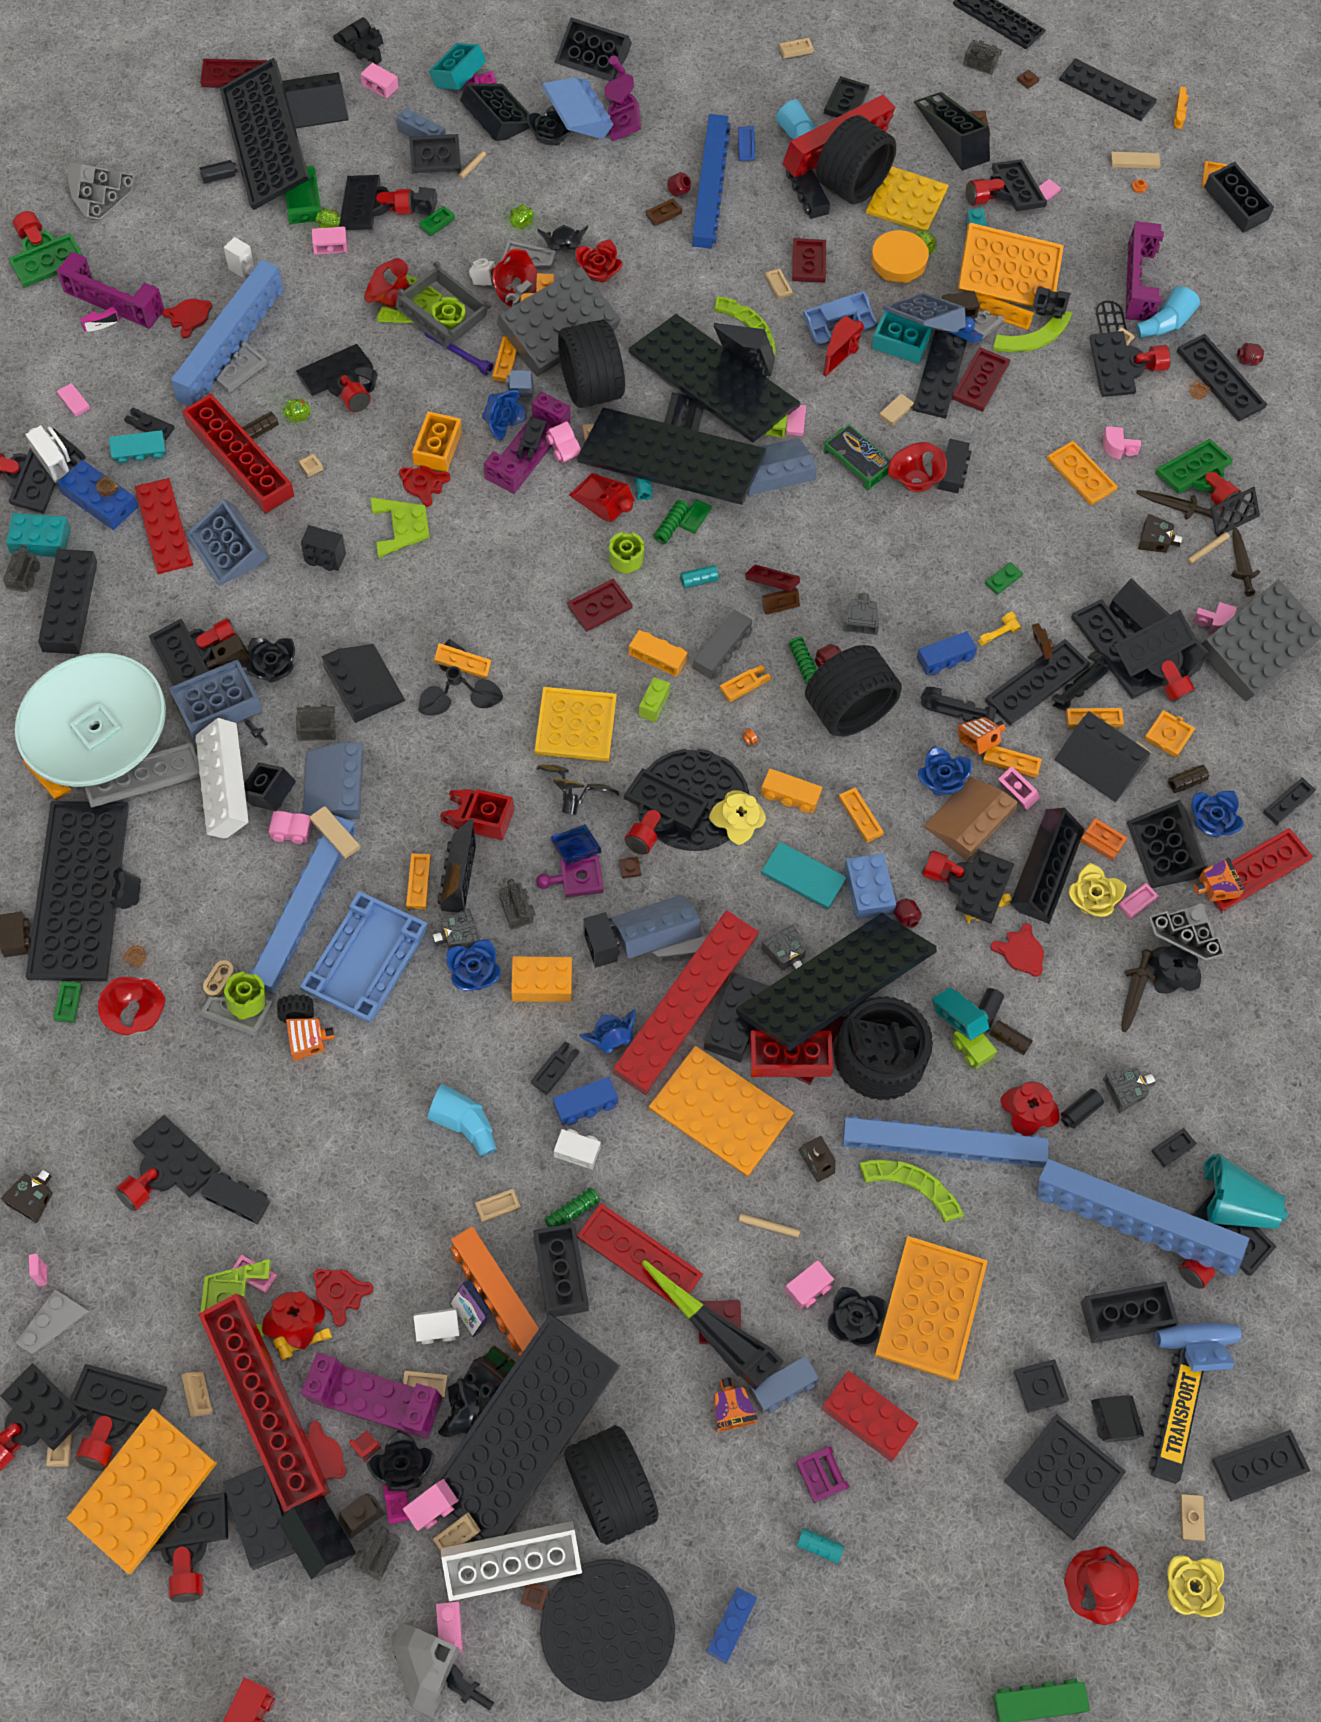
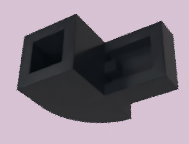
[413,187,438,215]

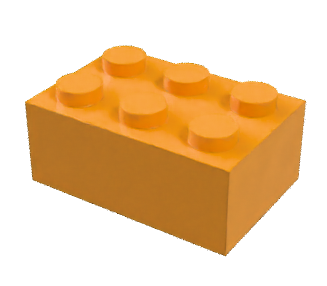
[412,411,462,472]
[512,956,572,1002]

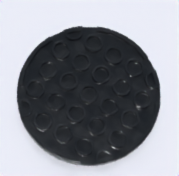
[637,749,749,851]
[540,1559,675,1702]

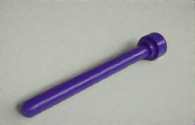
[425,332,493,376]

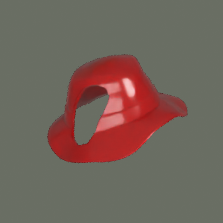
[492,249,538,307]
[364,258,410,307]
[888,442,947,492]
[98,976,165,1035]
[1064,1546,1139,1625]

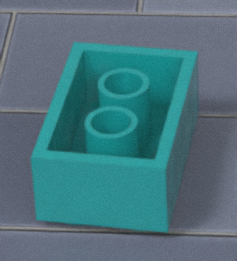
[429,43,486,90]
[871,311,932,364]
[6,513,70,557]

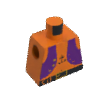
[1193,858,1245,901]
[714,1378,758,1432]

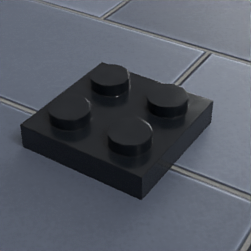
[1014,1359,1069,1413]

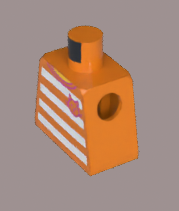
[958,717,1005,755]
[286,1018,335,1061]

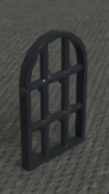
[1096,300,1127,333]

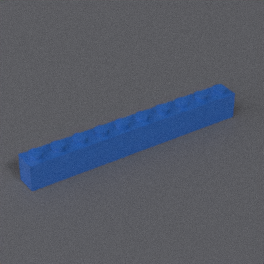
[692,114,730,249]

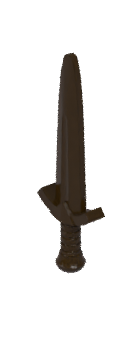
[1136,490,1212,520]
[1231,528,1260,596]
[1122,949,1156,1032]

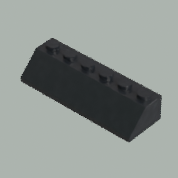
[1109,578,1209,678]
[1010,807,1085,924]

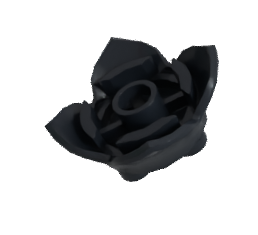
[527,106,572,146]
[537,224,588,251]
[246,638,295,682]
[1149,944,1201,993]
[827,1287,887,1347]
[438,1378,480,1437]
[367,1430,434,1491]

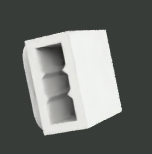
[25,425,71,483]

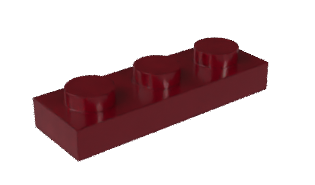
[745,564,800,592]

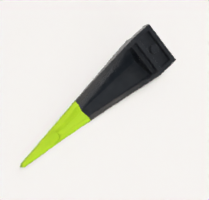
[642,1260,784,1390]

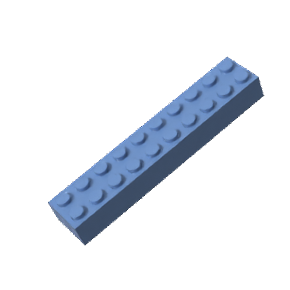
[171,260,283,406]
[1037,1159,1250,1276]

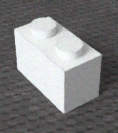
[224,237,255,278]
[554,1129,601,1170]
[414,1308,459,1344]

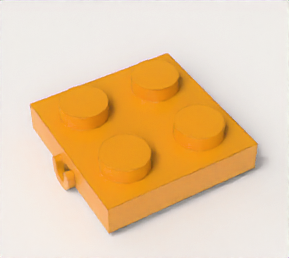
[1144,710,1195,758]

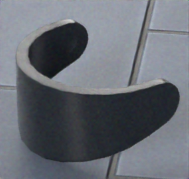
[355,367,378,393]

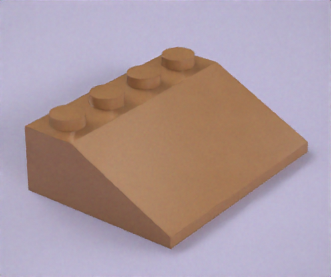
[923,777,1018,861]

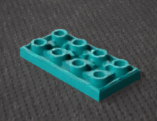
[761,842,847,910]

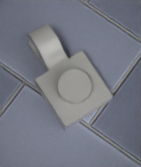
[505,280,532,307]

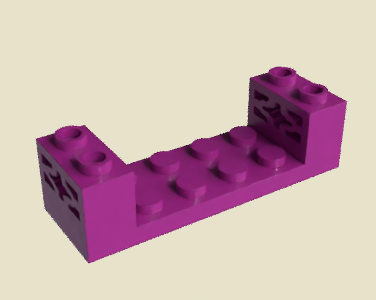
[1125,221,1164,321]
[57,252,164,329]
[484,391,571,494]
[301,1352,443,1439]

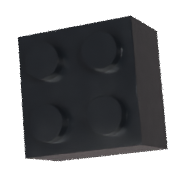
[301,525,346,571]
[244,762,296,811]
[583,912,620,968]

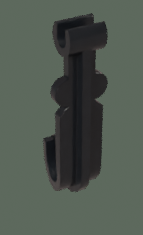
[1051,651,1111,711]
[921,687,997,722]

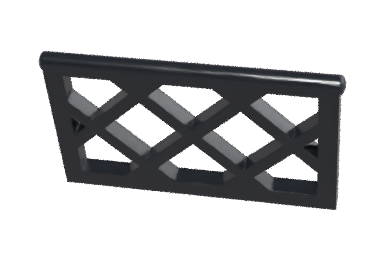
[1210,487,1260,537]

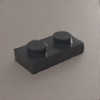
[1151,1128,1197,1167]

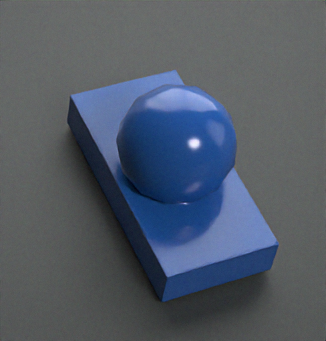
[738,126,755,161]
[946,316,983,343]

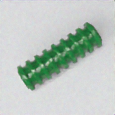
[654,500,690,544]
[788,637,816,685]
[545,1187,600,1227]

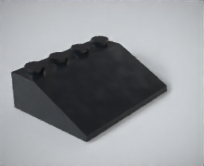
[555,17,632,81]
[283,72,349,128]
[460,84,530,141]
[714,323,775,377]
[322,644,405,723]
[1054,711,1151,802]
[1127,800,1209,888]
[438,819,476,913]

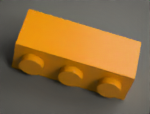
[629,630,688,677]
[761,768,823,813]

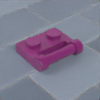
[796,1446,849,1503]

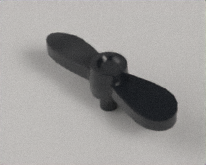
[245,719,268,746]

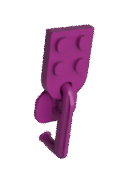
[604,55,641,141]

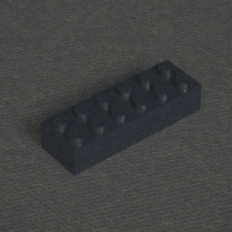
[38,549,97,654]

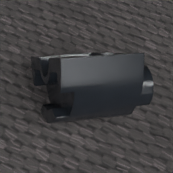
[1033,287,1071,319]
[108,866,141,909]

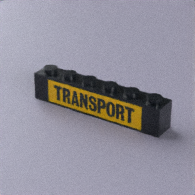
[1148,1348,1204,1484]

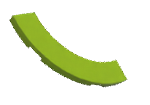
[714,296,776,355]
[993,311,1073,353]
[859,1159,964,1223]

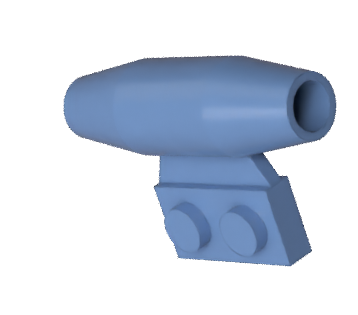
[1155,1322,1241,1372]

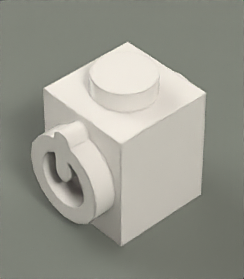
[469,258,495,286]

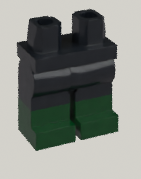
[464,1345,516,1398]

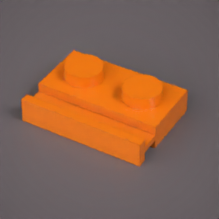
[1080,818,1128,861]

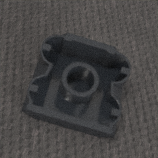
[1091,1395,1144,1443]

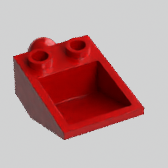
[823,316,864,377]
[569,473,635,523]

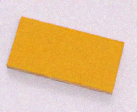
[1046,440,1118,505]

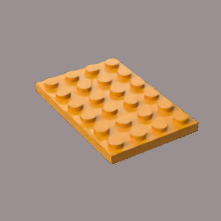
[957,223,1064,308]
[648,1046,794,1177]
[875,1236,988,1382]
[67,1409,217,1574]

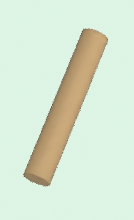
[458,151,486,179]

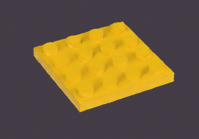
[866,166,949,234]
[534,687,617,762]

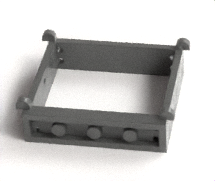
[395,261,491,348]

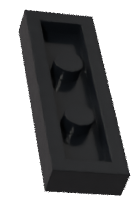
[1263,777,1316,825]

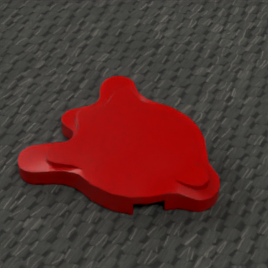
[162,299,212,338]
[399,465,450,507]
[990,923,1044,977]
[313,1269,373,1327]
[306,1421,347,1480]

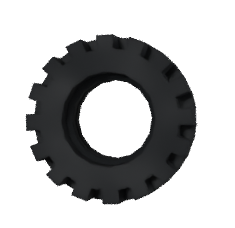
[277,994,314,1023]

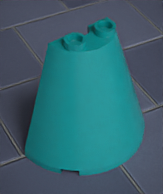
[1204,1154,1287,1229]

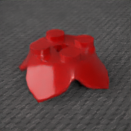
[576,239,623,282]
[1000,1081,1060,1136]
[262,1291,325,1350]

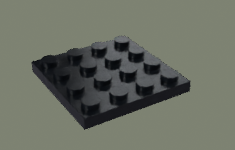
[1004,1414,1126,1541]

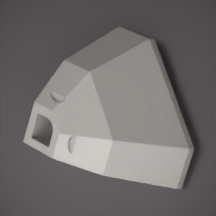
[68,162,134,220]
[1149,903,1225,961]
[392,1623,460,1718]

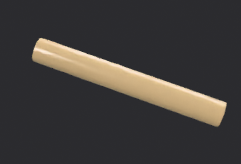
[1187,532,1229,565]
[739,1213,800,1238]

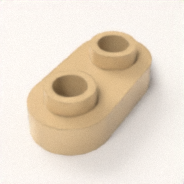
[203,960,234,997]

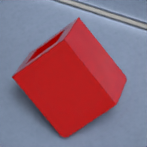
[349,1431,381,1463]

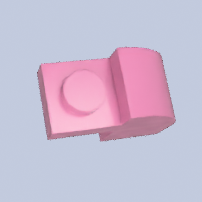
[1103,427,1141,460]
[1193,602,1237,634]

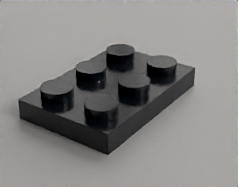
[824,76,870,117]

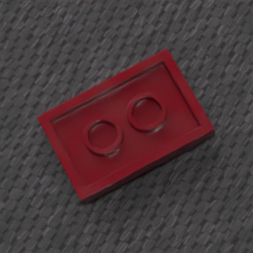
[792,238,826,283]
[567,578,633,632]

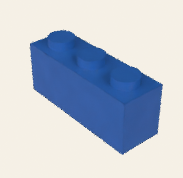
[917,631,977,675]
[553,1076,618,1126]
[707,1587,757,1664]

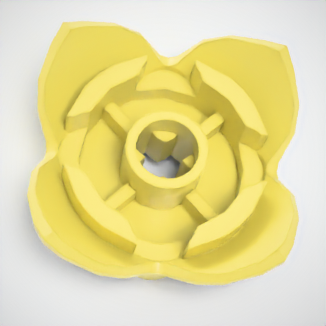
[709,790,766,845]
[1068,863,1126,917]
[1167,1555,1225,1617]

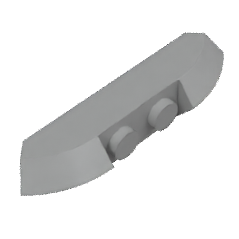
[647,935,708,964]

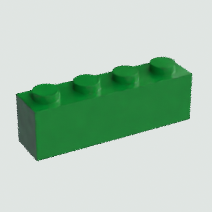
[992,1678,1090,1722]

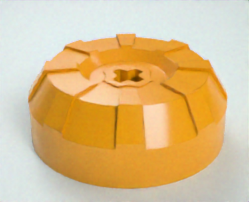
[871,230,929,284]

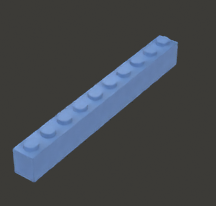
[250,815,356,994]
[842,1116,1049,1168]

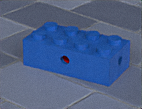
[57,459,138,530]

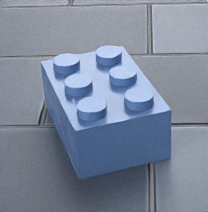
[844,853,896,919]

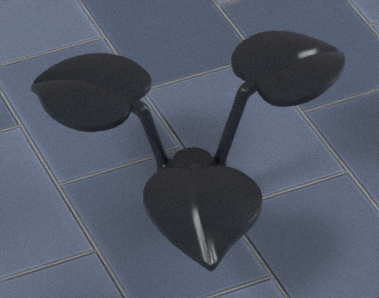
[418,639,503,715]
[537,765,619,815]

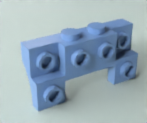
[803,291,878,347]

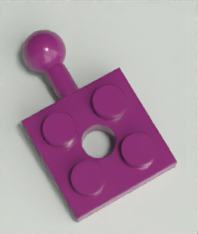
[536,855,604,898]

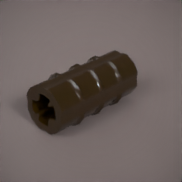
[242,411,279,439]
[1168,764,1209,793]
[989,1020,1033,1056]

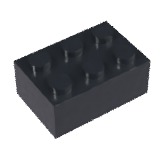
[409,134,461,173]
[278,1496,356,1580]

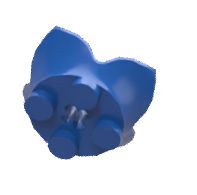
[482,389,527,441]
[918,746,972,796]
[1191,791,1243,837]
[446,939,501,991]
[579,1009,636,1054]

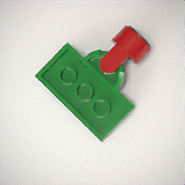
[8,211,83,288]
[1155,439,1241,511]

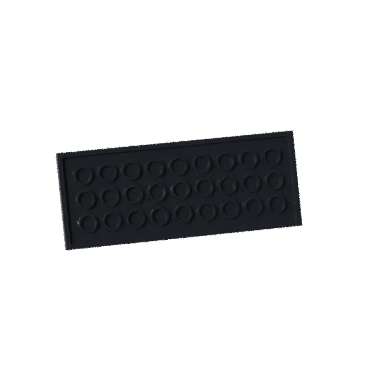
[220,58,310,210]
[629,314,800,443]
[577,407,766,505]
[26,801,129,981]
[736,913,937,1051]
[431,1314,621,1540]

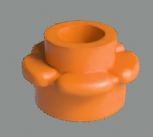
[1132,179,1148,193]
[742,728,759,745]

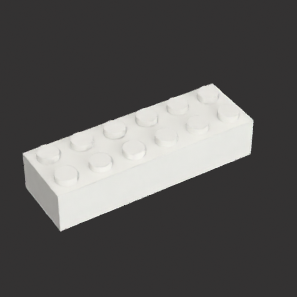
[195,718,249,838]
[441,1521,582,1601]

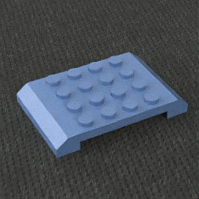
[300,891,428,1023]

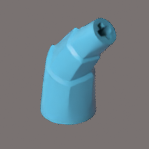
[776,99,816,139]
[1136,286,1200,338]
[427,1084,497,1157]

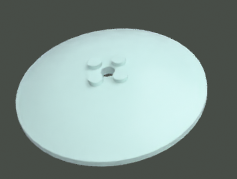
[15,653,166,787]

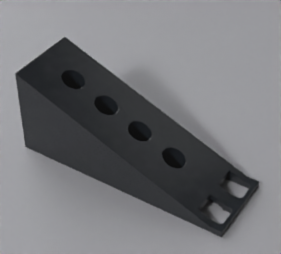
[914,92,990,171]

